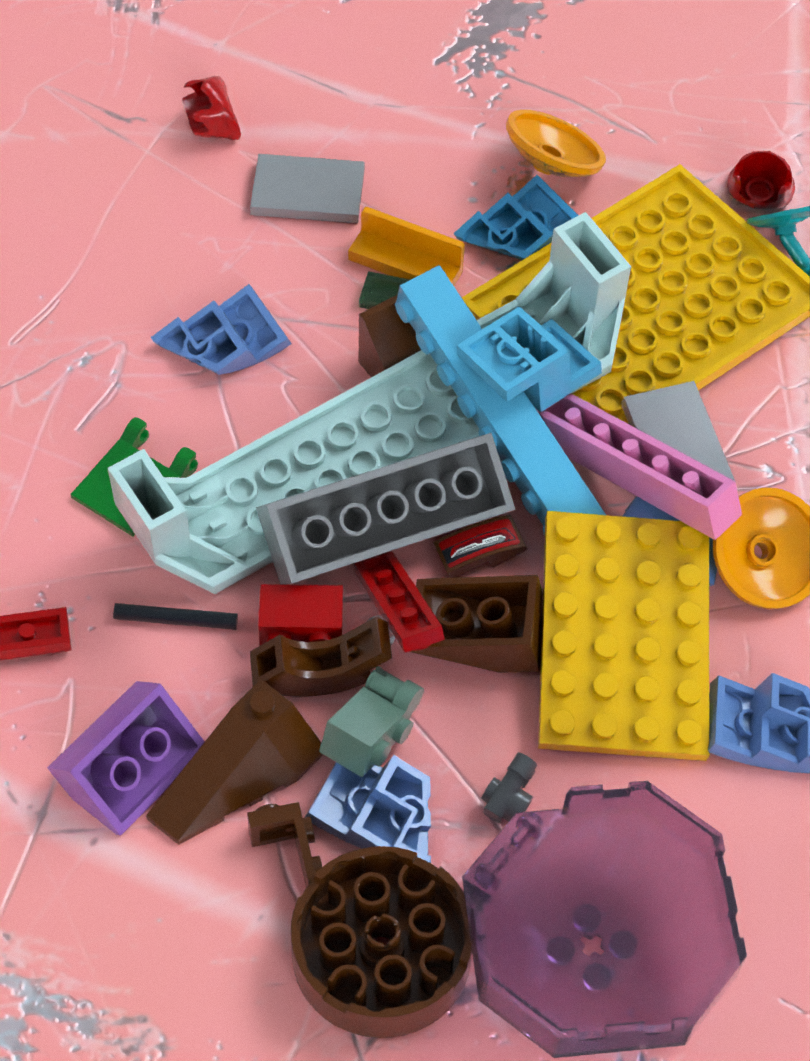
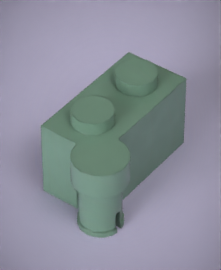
[319,666,424,777]

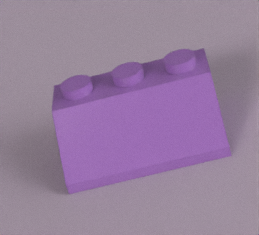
[47,681,205,836]

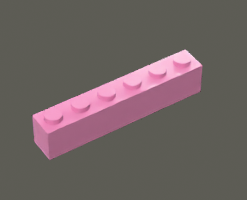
[535,393,742,540]

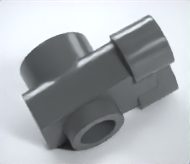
[481,752,537,826]

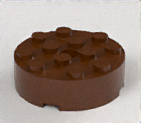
[291,846,474,1038]

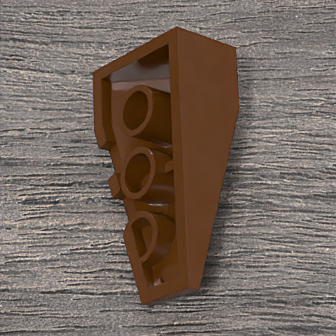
[146,679,323,845]

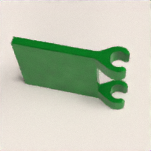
[70,417,198,537]

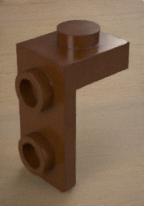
[247,802,322,888]

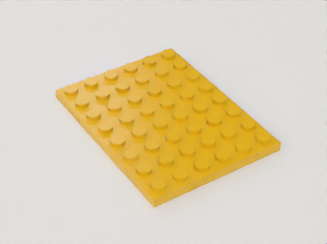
[461,164,810,424]

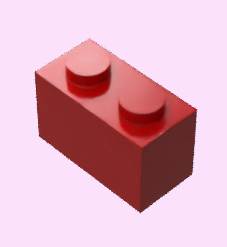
[258,584,343,646]

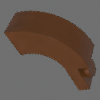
[250,617,392,697]

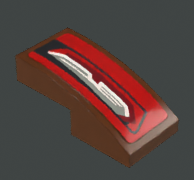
[433,515,528,578]

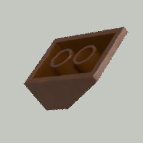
[410,575,543,673]

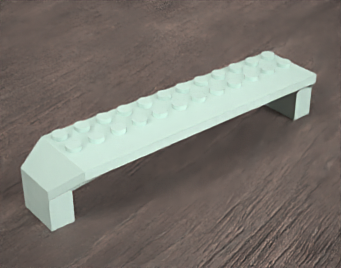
[108,212,631,594]

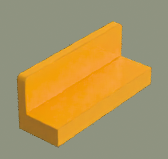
[348,207,465,286]

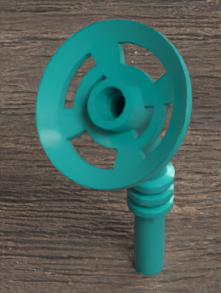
[746,206,810,276]

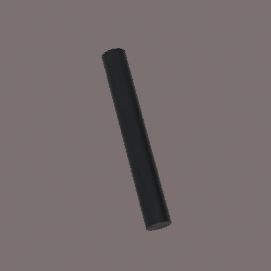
[113,603,238,630]

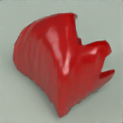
[182,76,241,140]
[727,151,795,210]

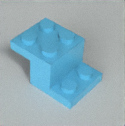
[457,306,602,413]

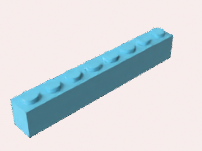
[395,265,606,536]

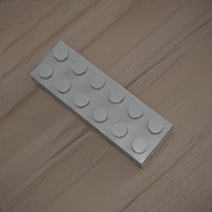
[256,433,516,584]

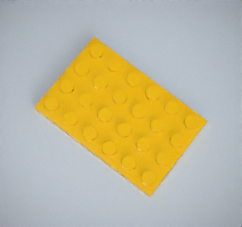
[538,511,709,761]

